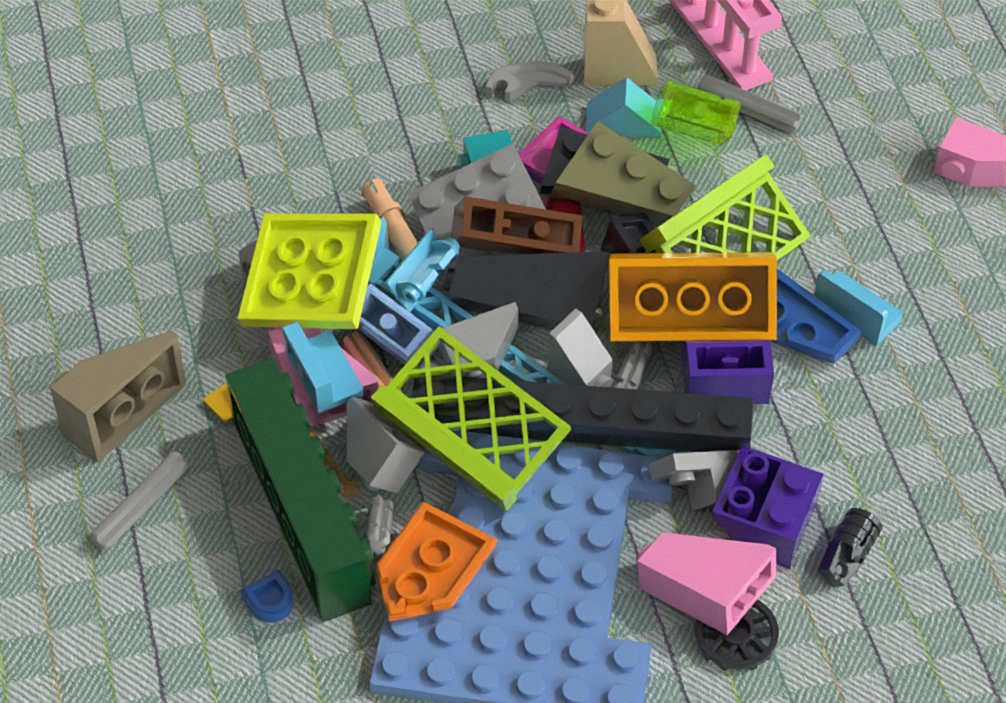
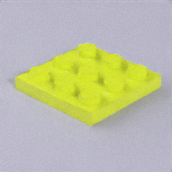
[237,213,382,329]

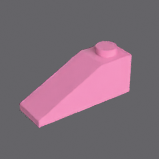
[933,117,1006,187]

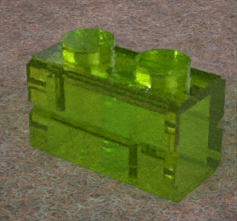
[651,81,741,146]

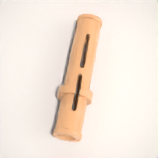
[361,179,418,261]

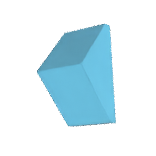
[586,77,662,138]

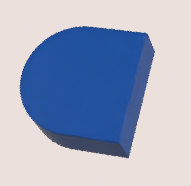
[240,569,294,623]

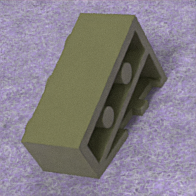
[549,121,696,227]

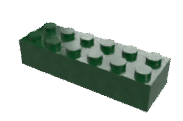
[225,358,376,623]

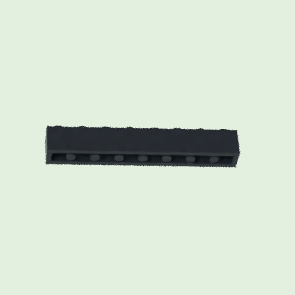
[412,375,754,452]

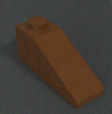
[451,196,583,254]

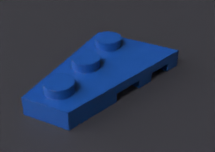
[769,269,861,364]

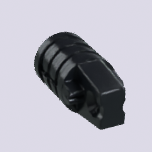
[818,508,882,587]

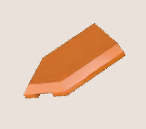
[376,501,498,622]

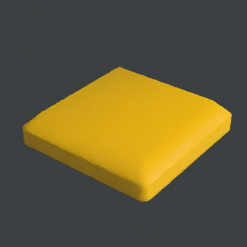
[203,383,232,423]

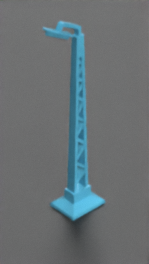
[368,217,679,458]

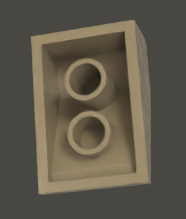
[50,330,187,462]

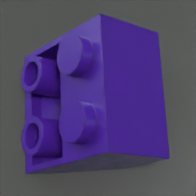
[680,340,774,404]
[712,445,824,569]

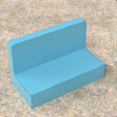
[814,269,903,346]
[282,322,363,413]

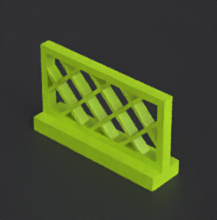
[639,154,811,261]
[371,326,571,512]

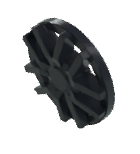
[695,599,779,671]

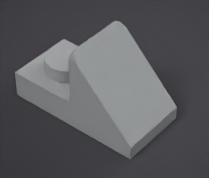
[648,450,740,511]

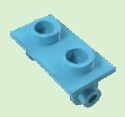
[385,229,460,312]

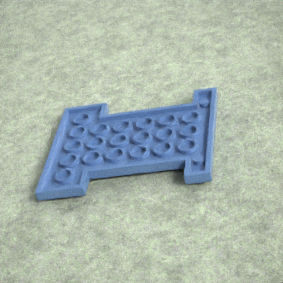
[370,430,673,703]

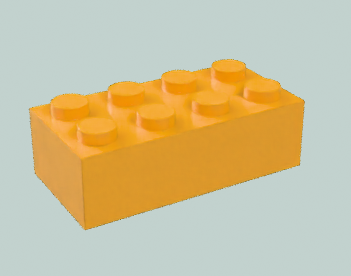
[609,252,777,341]

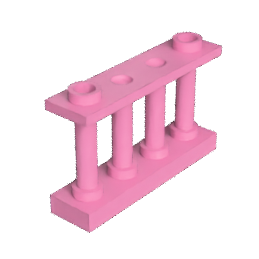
[668,0,782,90]

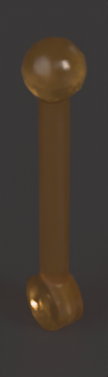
[309,431,360,498]

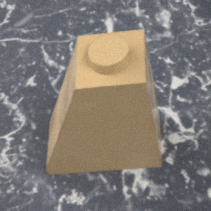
[583,0,658,85]

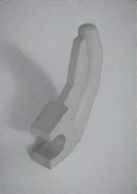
[485,61,575,103]

